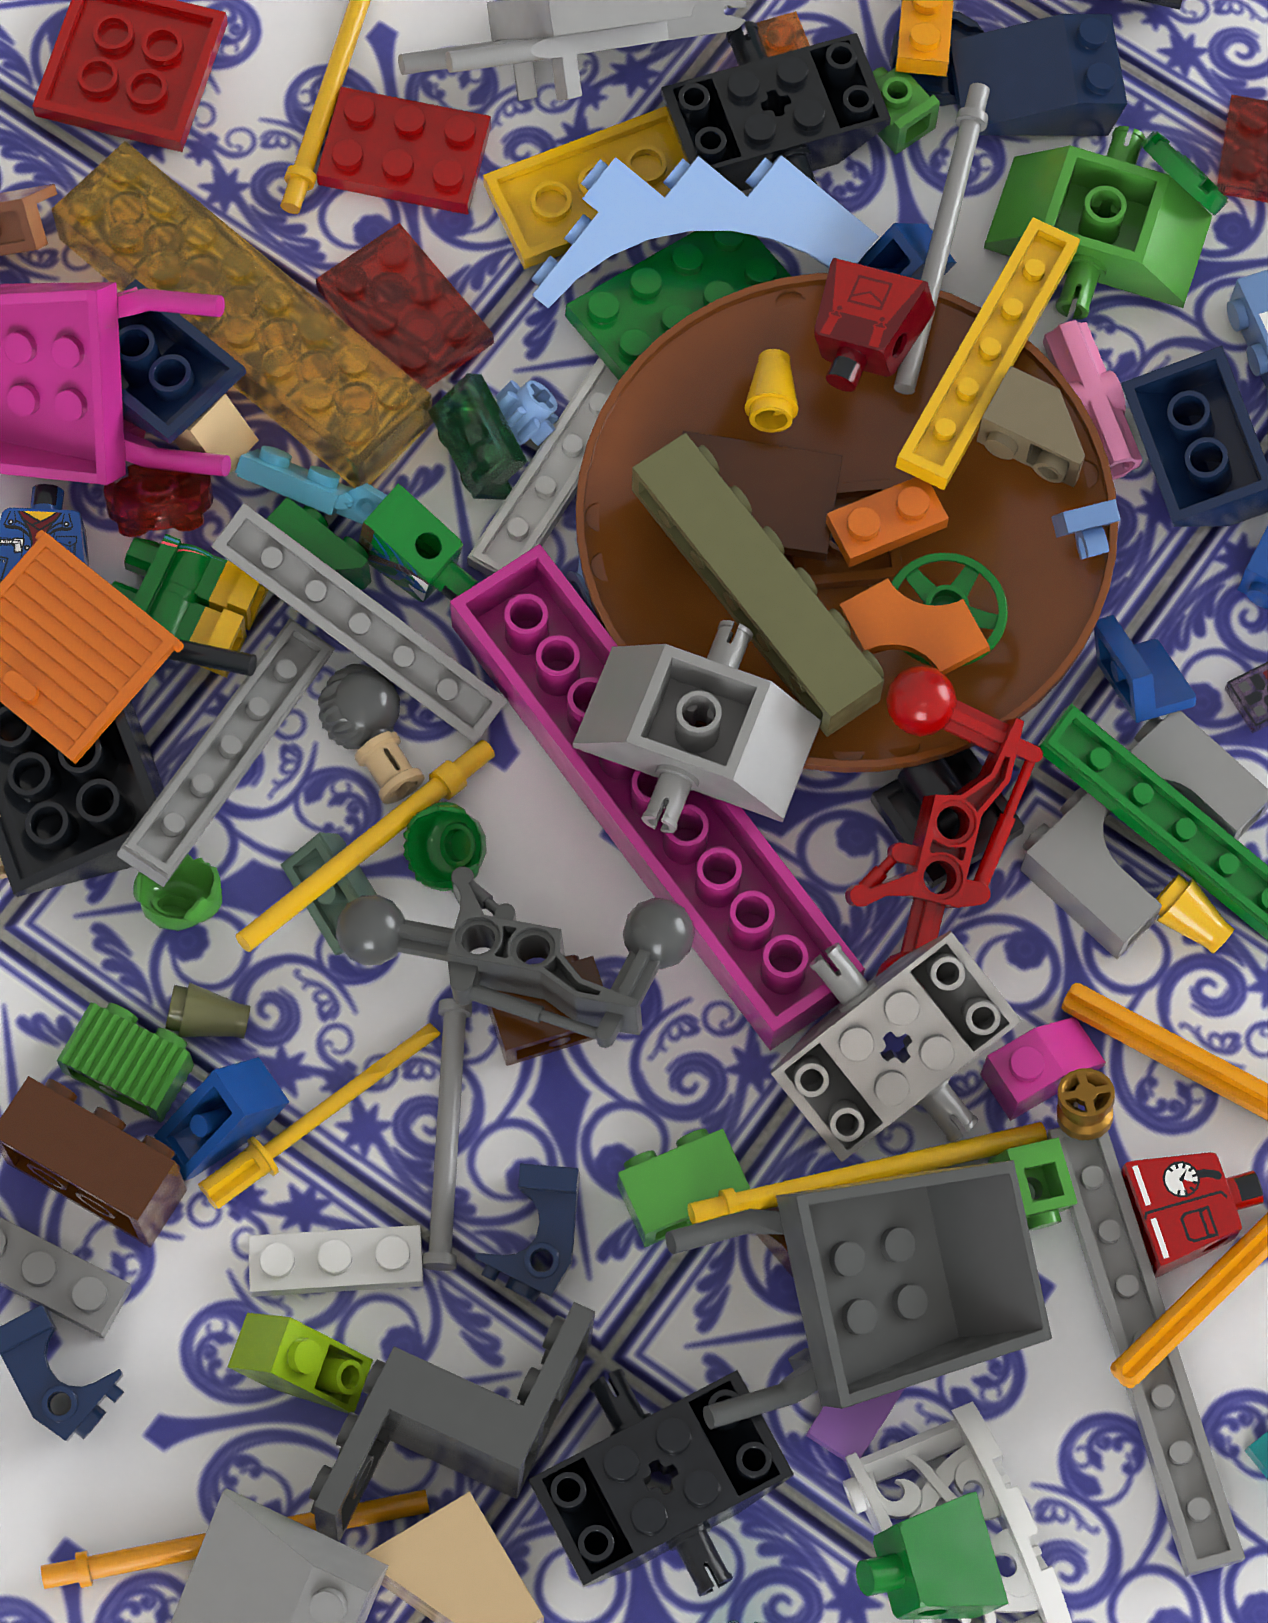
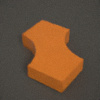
[839,578,990,675]

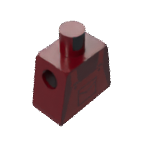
[814,258,935,392]

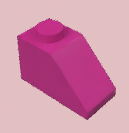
[980,1017,1106,1121]

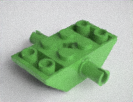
[984,126,1212,319]

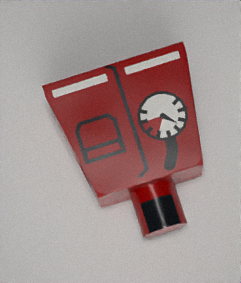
[1121,1152,1264,1278]

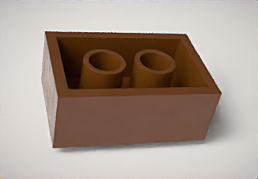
[0,1076,187,1248]

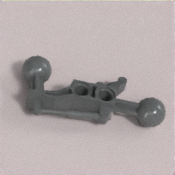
[336,867,695,1048]

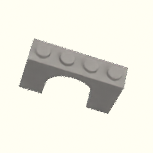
[1020,710,1268,959]

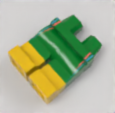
[111,534,268,678]

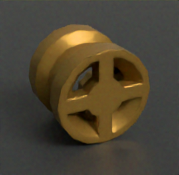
[1057,1068,1115,1140]

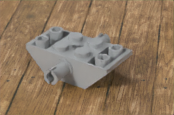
[573,620,821,833]
[770,930,1022,1162]

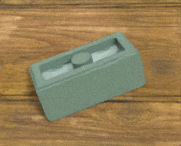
[281,832,377,955]

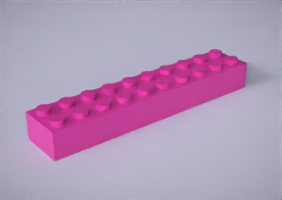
[450,544,865,1051]

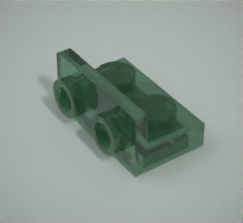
[428,373,528,500]

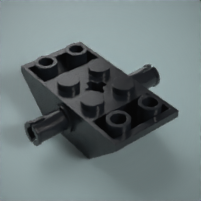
[661,21,891,191]
[528,1369,794,1597]

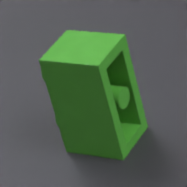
[617,1128,750,1248]

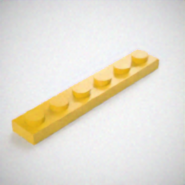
[895,217,1081,490]

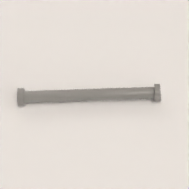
[422,998,472,1271]

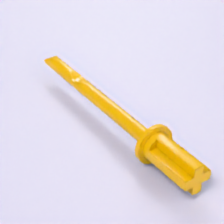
[198,1023,441,1209]

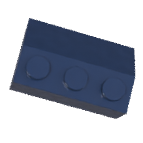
[1121,346,1268,527]

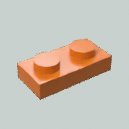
[826,477,949,568]

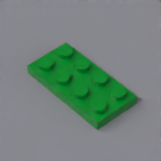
[565,231,792,380]

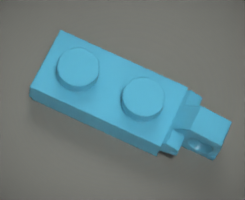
[235,446,387,525]

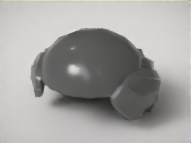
[318,664,400,749]

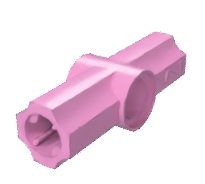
[1043,320,1142,480]

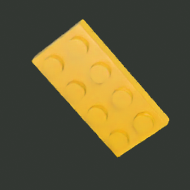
[483,106,686,269]

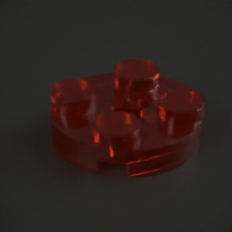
[103,464,214,537]

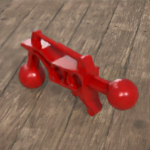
[845,665,1043,989]

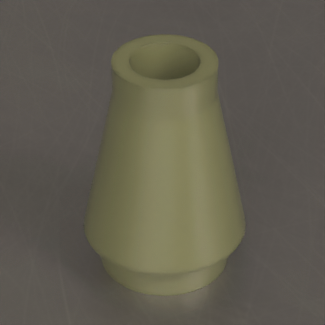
[165,982,251,1039]

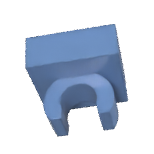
[1051,499,1121,559]

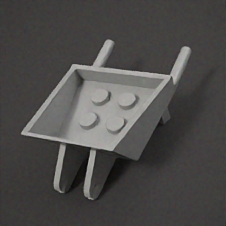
[398,0,747,101]

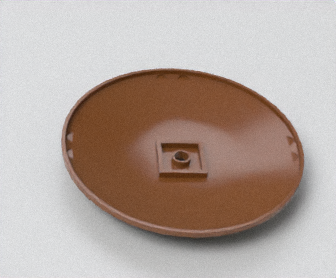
[576,273,1118,773]

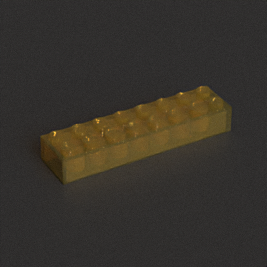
[51,141,434,488]

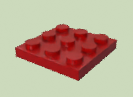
[32,0,228,152]

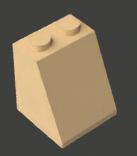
[365,1491,544,1623]

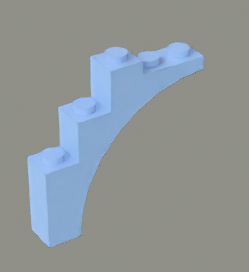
[531,155,879,308]

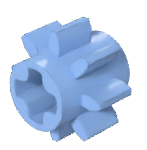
[492,380,558,446]

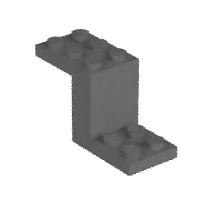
[309,1302,595,1542]

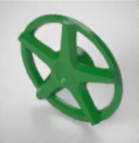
[891,553,1008,667]

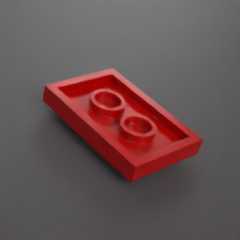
[316,87,491,215]

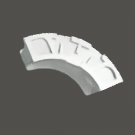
[843,1401,1072,1623]

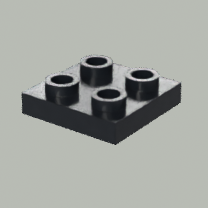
[870,748,1025,889]

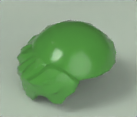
[133,854,222,931]

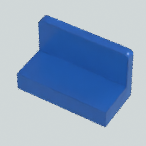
[1094,615,1196,723]

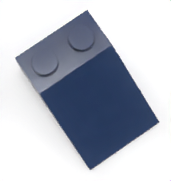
[949,14,1127,136]
[118,279,247,444]

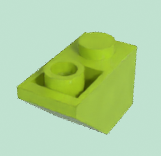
[227,1312,373,1413]

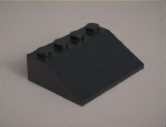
[0,701,164,897]

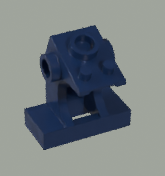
[475,1163,580,1302]
[0,1304,124,1441]

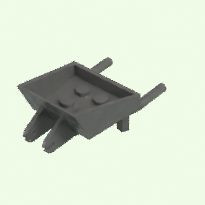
[665,1160,1052,1429]

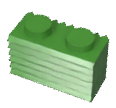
[57,1002,194,1123]

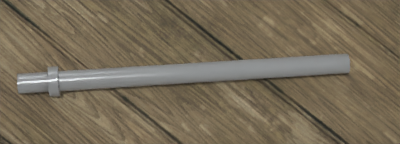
[894,83,990,395]

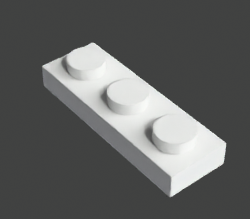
[248,1225,424,1297]

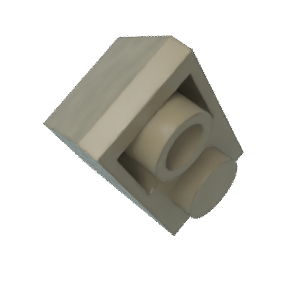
[977,366,1085,487]

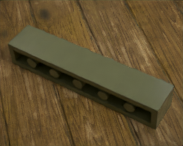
[632,433,884,737]

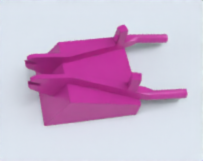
[0,282,231,485]

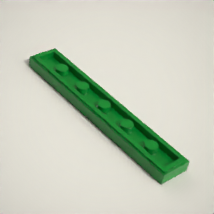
[1037,703,1268,940]

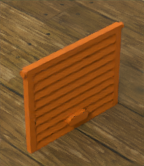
[0,530,184,764]

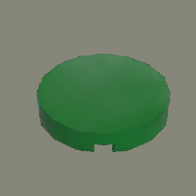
[1140,131,1228,215]

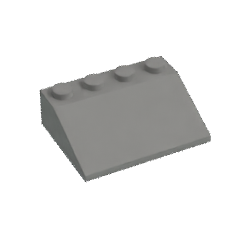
[171,1488,389,1623]

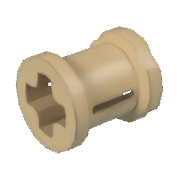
[355,731,425,804]

